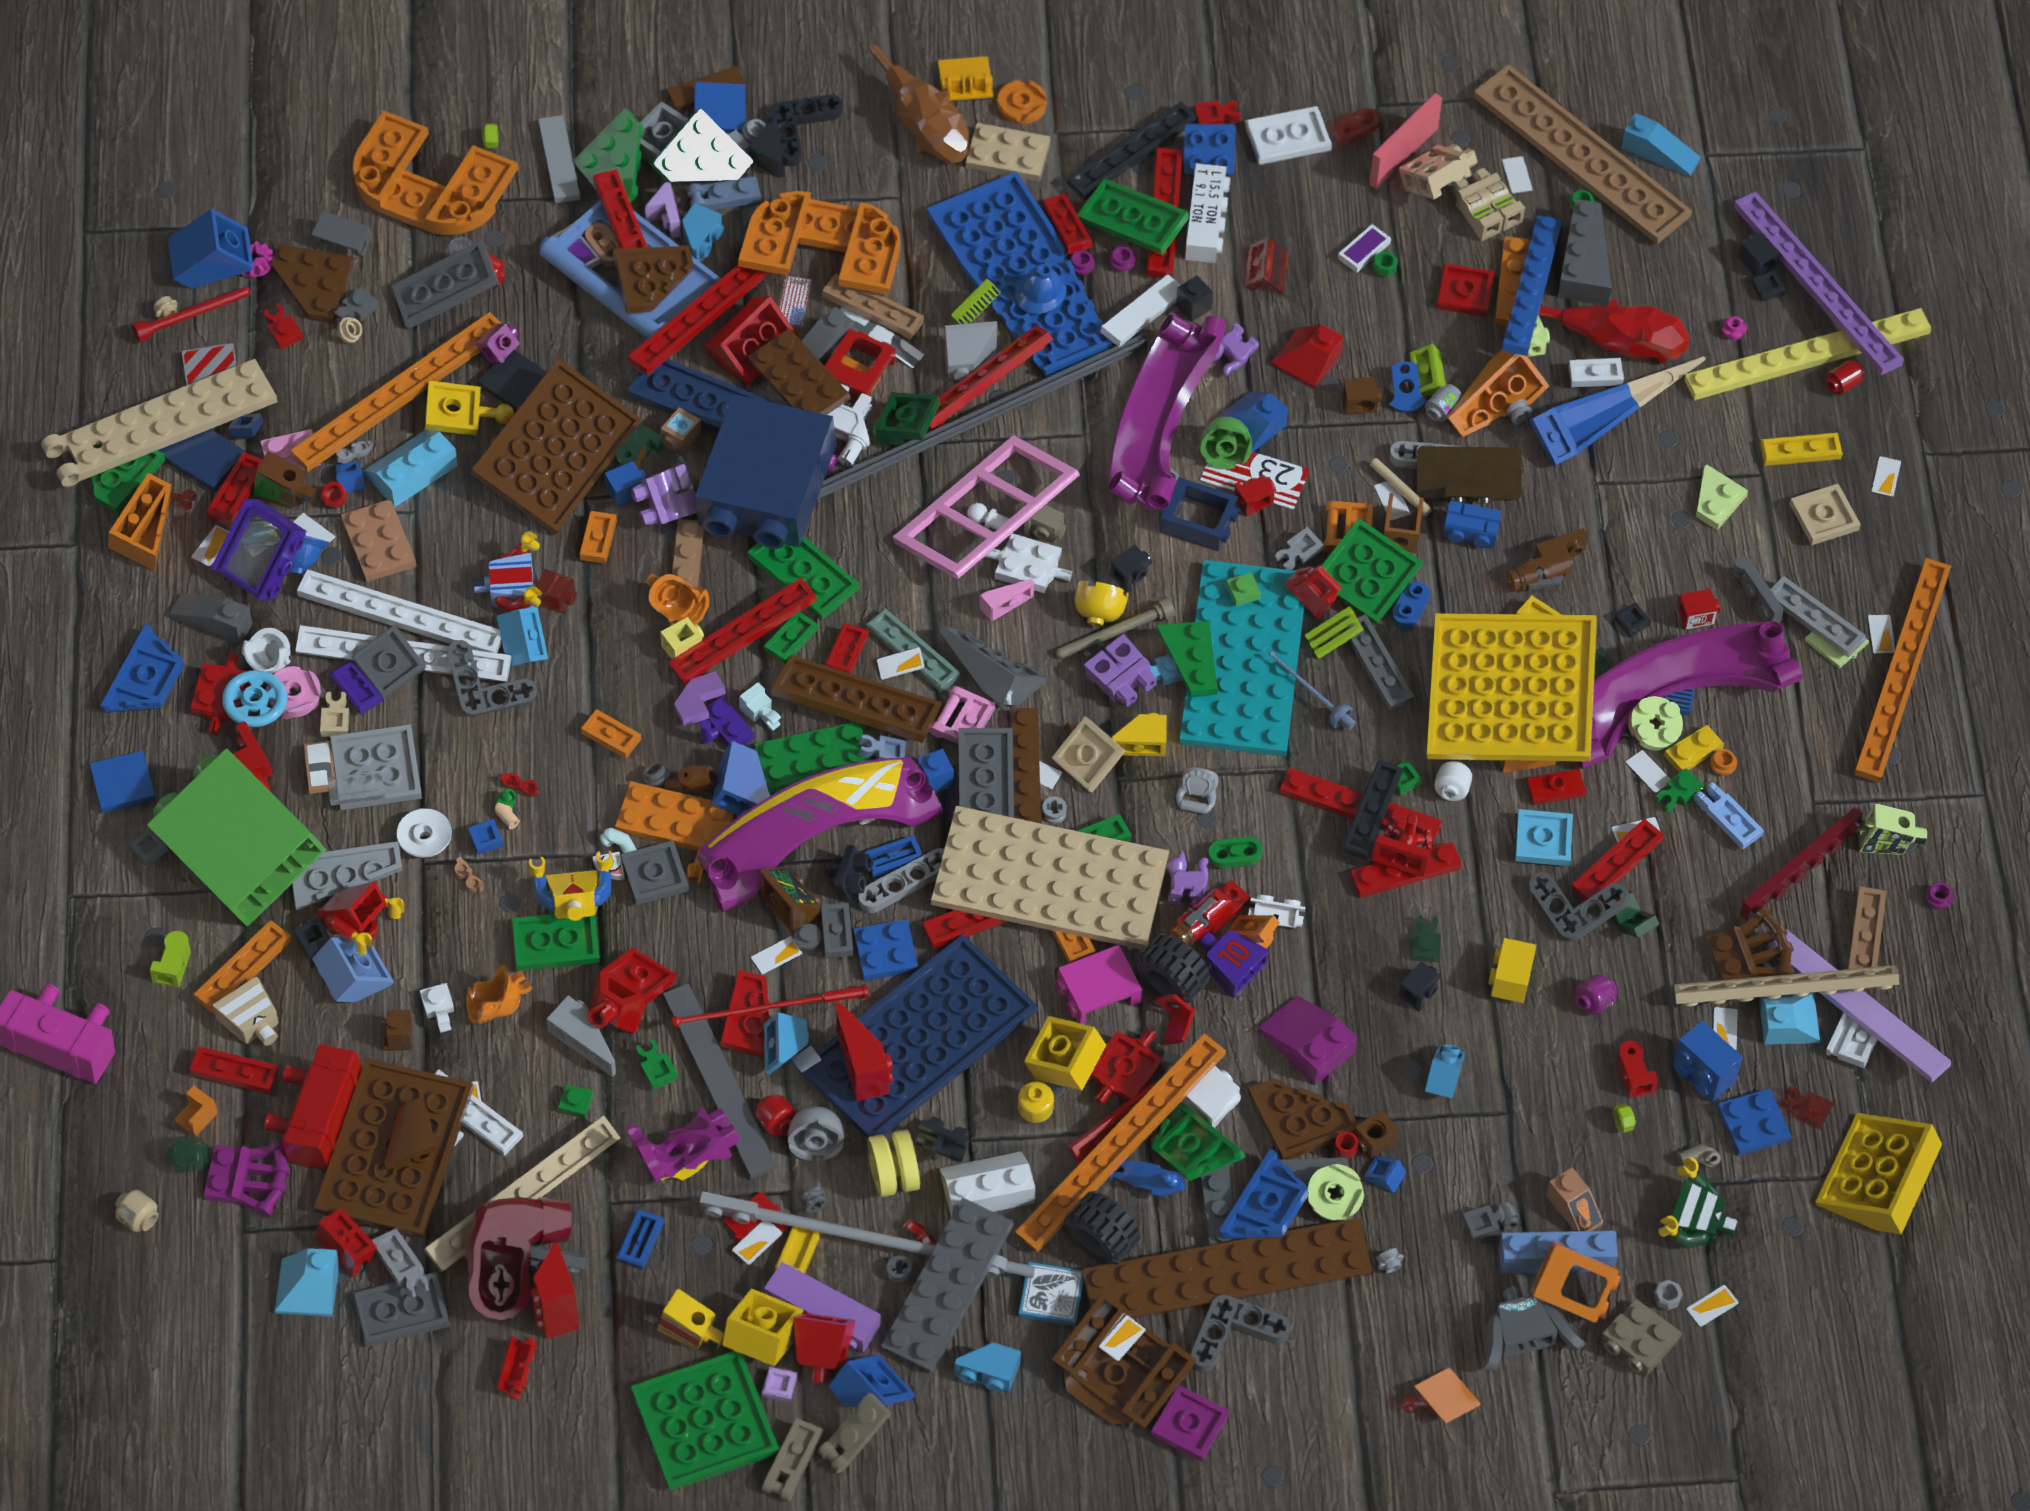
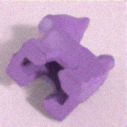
[1211,323,1259,376]
[1165,852,1208,906]

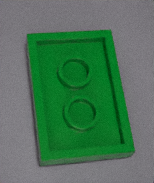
[512,914,600,971]

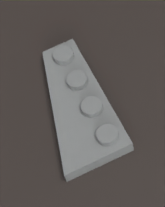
[293,841,402,912]

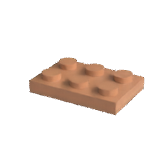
[341,499,417,582]

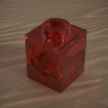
[535,569,577,614]

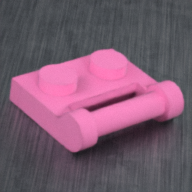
[929,686,995,744]

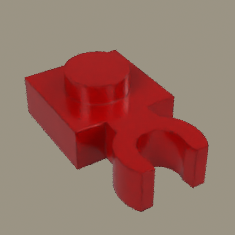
[1194,100,1240,124]
[264,304,303,349]

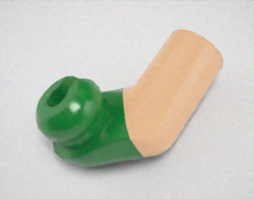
[495,789,520,829]

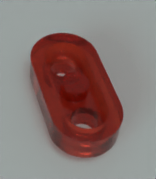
[1333,108,1380,144]

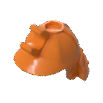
[645,573,709,626]
[466,965,532,1024]

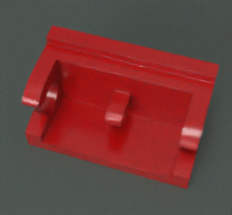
[316,1208,377,1277]

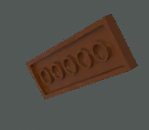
[771,655,941,743]

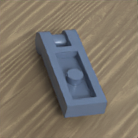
[686,176,761,210]

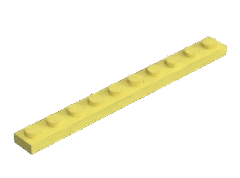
[1684,308,1931,400]

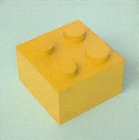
[1024,1016,1106,1091]
[723,1289,803,1366]

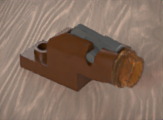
[1507,528,1588,592]

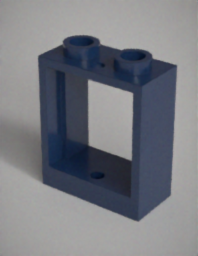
[1159,477,1240,551]

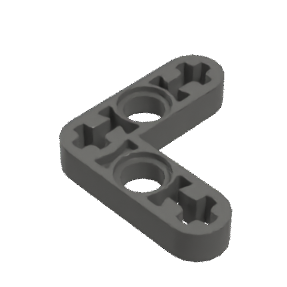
[448,640,537,717]
[1529,872,1630,941]
[1191,1295,1291,1373]

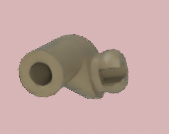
[1677,1144,1721,1167]

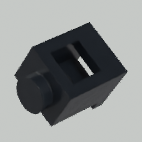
[1110,545,1152,592]
[294,918,330,968]
[1398,961,1441,1012]

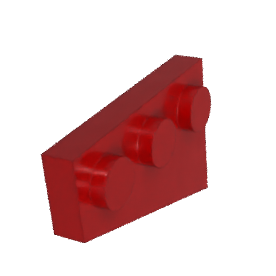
[720,970,770,1058]

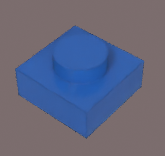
[468,819,504,855]

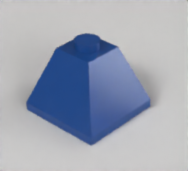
[1217,392,1288,453]
[829,1355,915,1407]

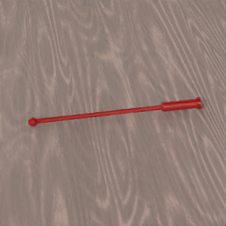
[671,984,868,1027]

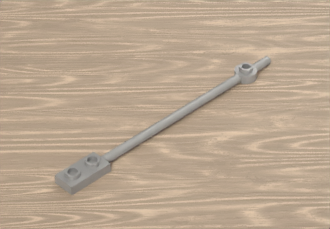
[700,1191,1036,1278]

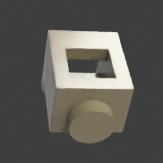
[1024,505,1066,543]

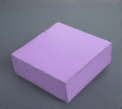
[762,1367,797,1403]

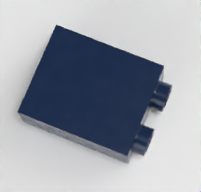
[695,394,836,549]

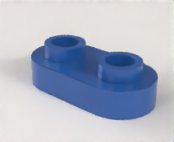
[1392,582,1430,629]

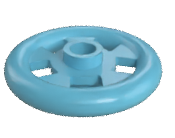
[222,670,287,727]

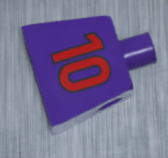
[1199,931,1269,998]

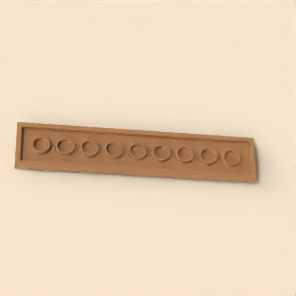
[1473,64,1692,244]

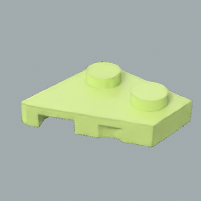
[1696,465,1748,530]

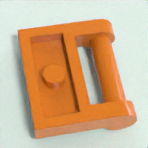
[1323,501,1373,553]

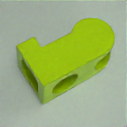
[150,931,191,988]

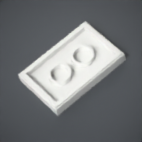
[1245,106,1332,165]

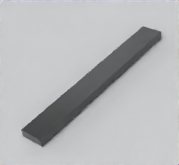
[663,983,777,1179]

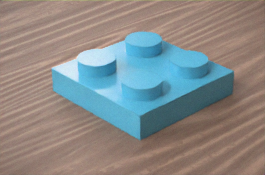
[1515,809,1573,866]

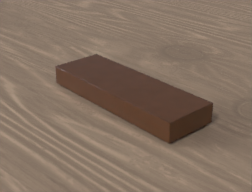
[667,66,746,112]

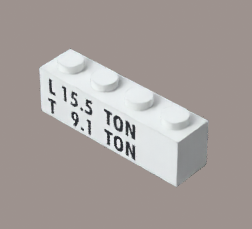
[1185,164,1230,263]

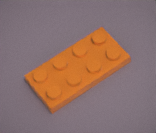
[615,781,734,851]

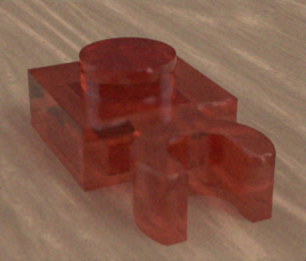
[1780,1086,1834,1130]

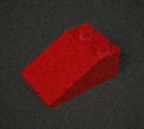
[835,1002,893,1102]

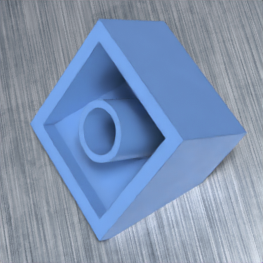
[312,937,394,1002]

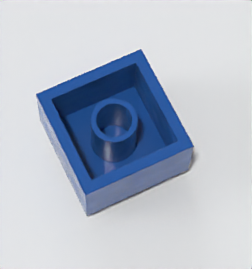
[1672,1020,1743,1103]

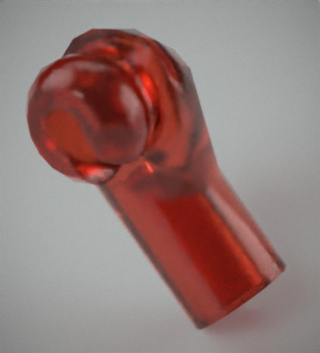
[1401,1393,1440,1420]

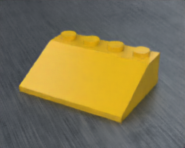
[1815,1113,1942,1234]

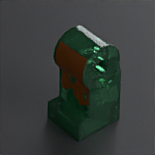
[616,423,663,470]

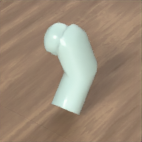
[600,828,637,854]

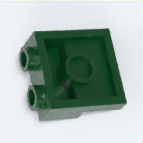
[873,392,941,446]

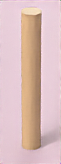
[1370,458,1432,516]

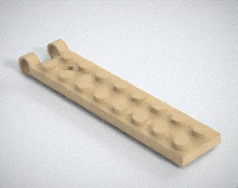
[41,359,277,487]

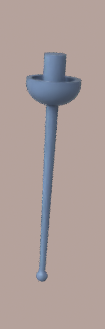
[1269,651,1356,730]

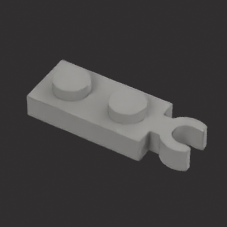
[372,1229,429,1298]

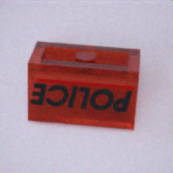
[1245,237,1288,294]

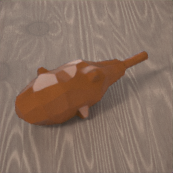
[869,45,969,164]

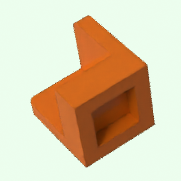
[175,1085,218,1137]

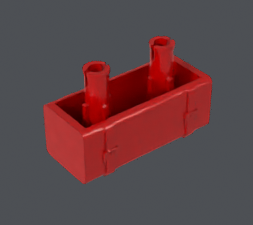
[264,1044,362,1171]

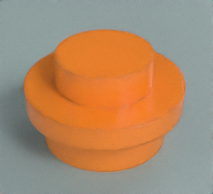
[1710,749,1737,775]

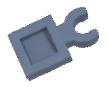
[858,735,906,760]

